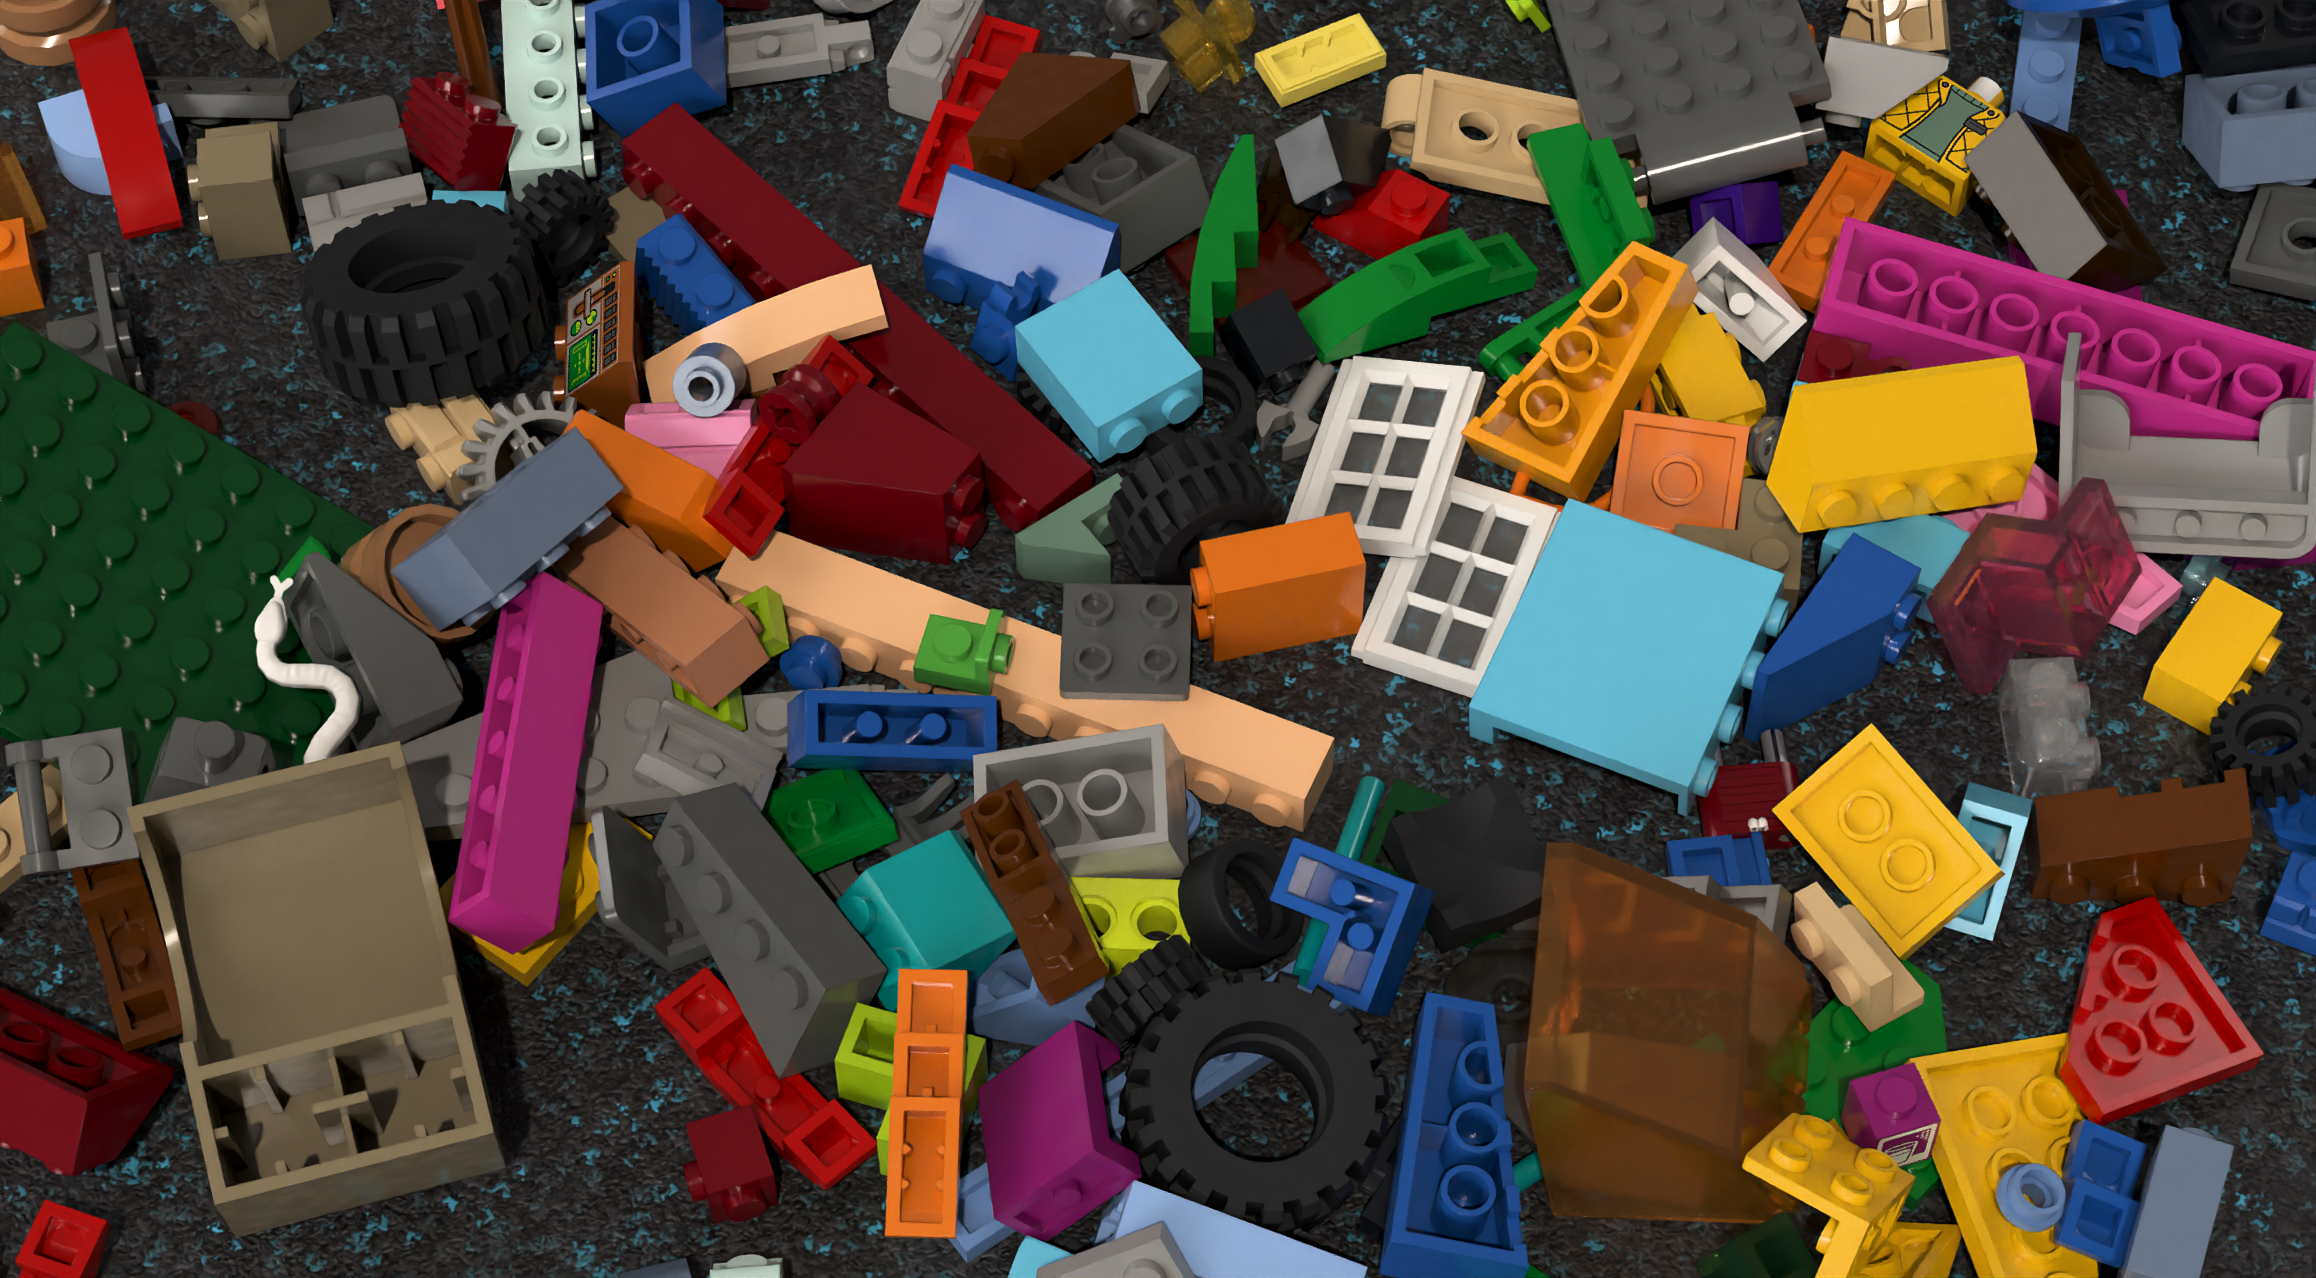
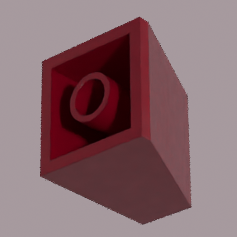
[781,381,987,565]

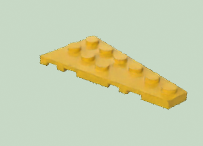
[1904,1032,2098,1278]

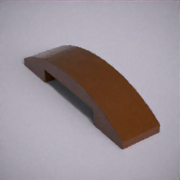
[71,860,183,1052]

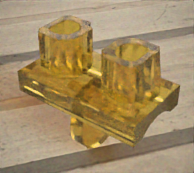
[1159,0,1256,93]

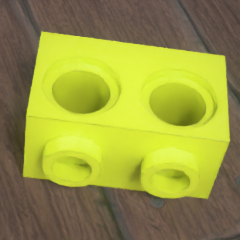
[1070,877,1191,981]

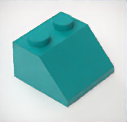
[834,830,1017,1013]

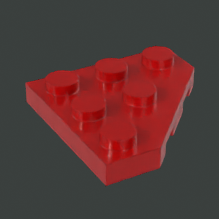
[2058,895,2264,1126]

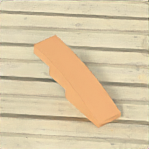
[642,264,889,403]

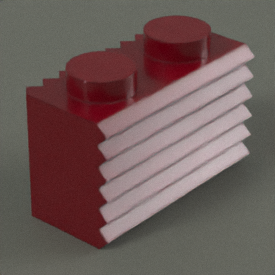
[398,72,518,191]

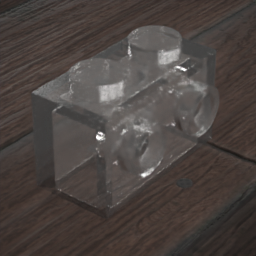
[1997,657,2101,807]

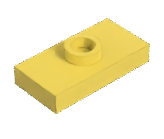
[1255,13,1387,108]

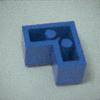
[1270,837,1436,1017]

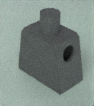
[142,717,278,804]

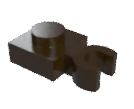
[1257,146,1317,244]

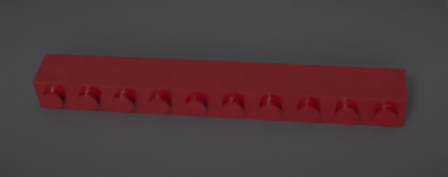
[621,102,1093,532]

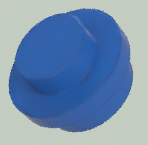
[779,635,843,690]

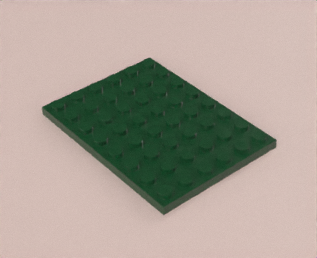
[0,320,376,805]

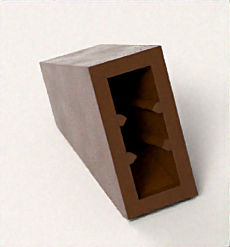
[966,52,1141,189]

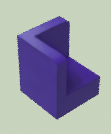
[1689,181,1784,245]

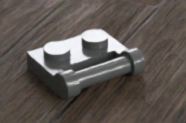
[4,727,142,877]

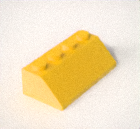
[1766,355,2038,533]

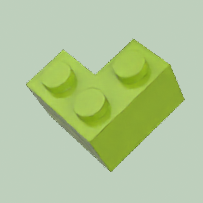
[834,1002,988,1176]

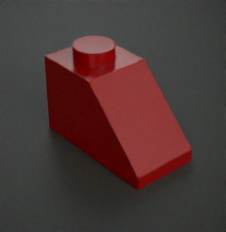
[1313,169,1450,260]

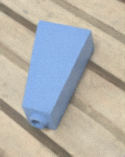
[1091,1180,1367,1278]

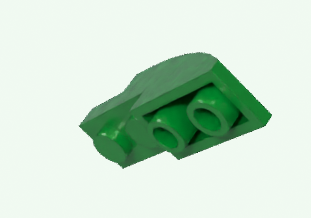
[1297,228,1539,364]

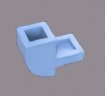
[38,89,183,195]

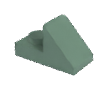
[1015,473,1123,584]

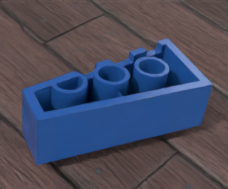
[1378,992,1529,1278]

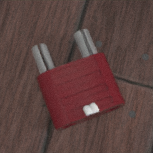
[1697,729,1801,850]

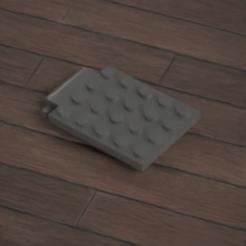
[1544,0,1832,205]

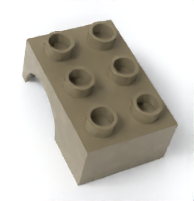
[127,741,506,1238]

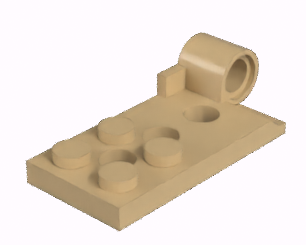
[1381,68,1649,208]

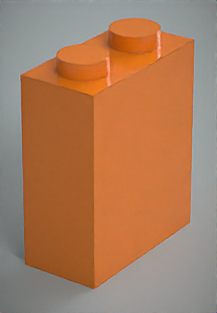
[1190,511,1366,663]

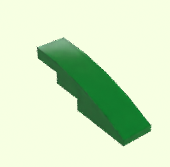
[1189,134,1259,358]

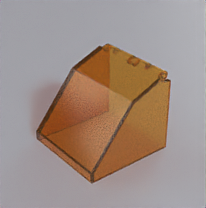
[1524,842,1813,1225]

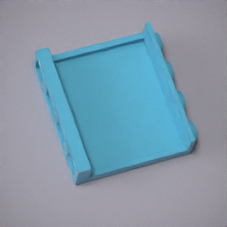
[1469,498,1791,817]

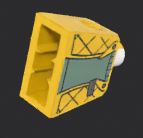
[1863,76,2006,217]

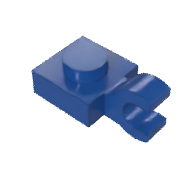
[970,271,1041,382]

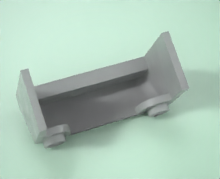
[2058,332,2316,559]

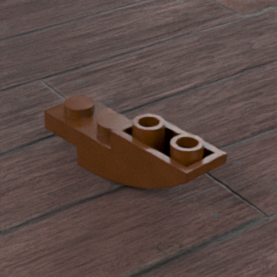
[960,779,1110,1006]

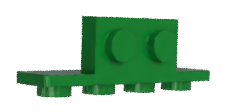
[1526,123,1655,293]

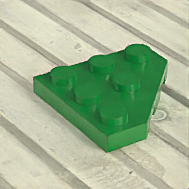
[1758,945,1948,1212]

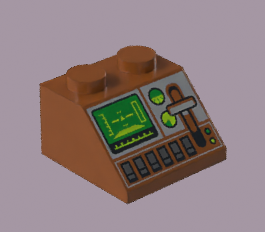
[553,261,646,430]

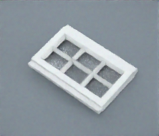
[1285,356,1486,559]
[1351,476,1561,698]

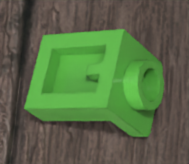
[913,608,1014,696]

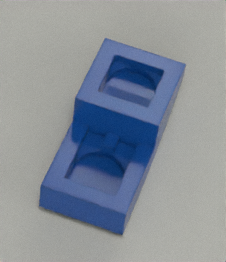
[2053,1119,2147,1268]

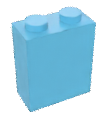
[1015,268,1203,463]

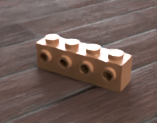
[551,516,770,709]

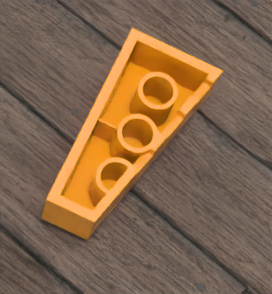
[1460,241,1699,503]

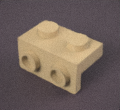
[1791,881,1924,1033]

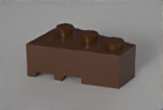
[2024,768,2253,907]

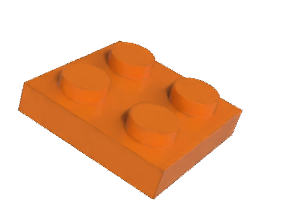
[1609,409,1750,535]

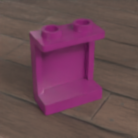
[977,1020,1142,1242]

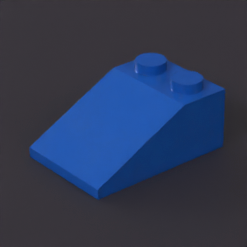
[1743,532,1923,743]

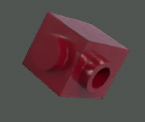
[682,1104,779,1224]

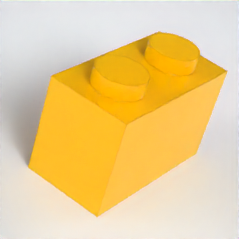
[2143,576,2283,735]

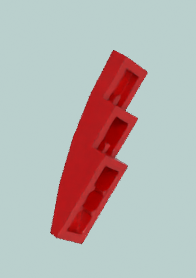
[898,14,1043,220]

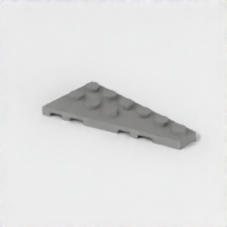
[401,651,685,843]

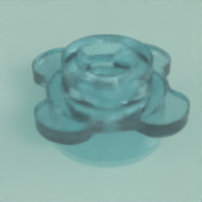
[2179,555,2231,610]

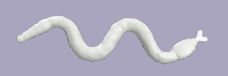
[254,575,362,764]

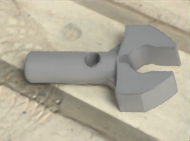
[1256,359,1335,461]

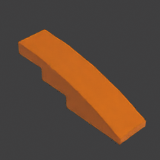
[885,969,969,1239]

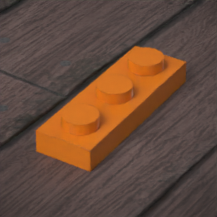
[1768,150,1897,314]

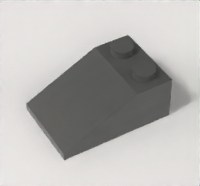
[1022,124,1210,274]
[282,551,463,751]

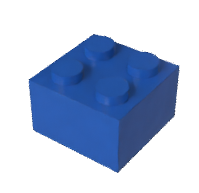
[585,0,726,138]

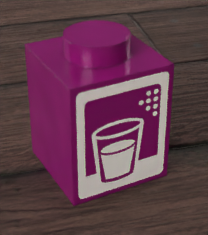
[1841,1062,1941,1168]

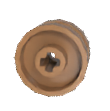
[0,0,118,67]
[339,503,495,653]

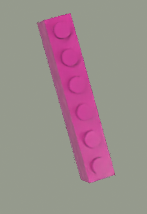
[448,571,604,955]

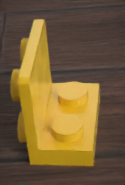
[1742,1113,1916,1278]

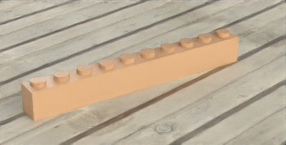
[715,529,1335,832]

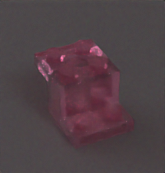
[1926,477,2143,695]

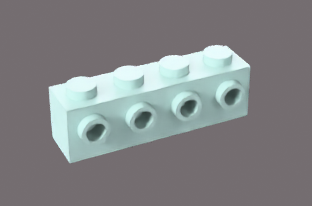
[501,0,597,202]

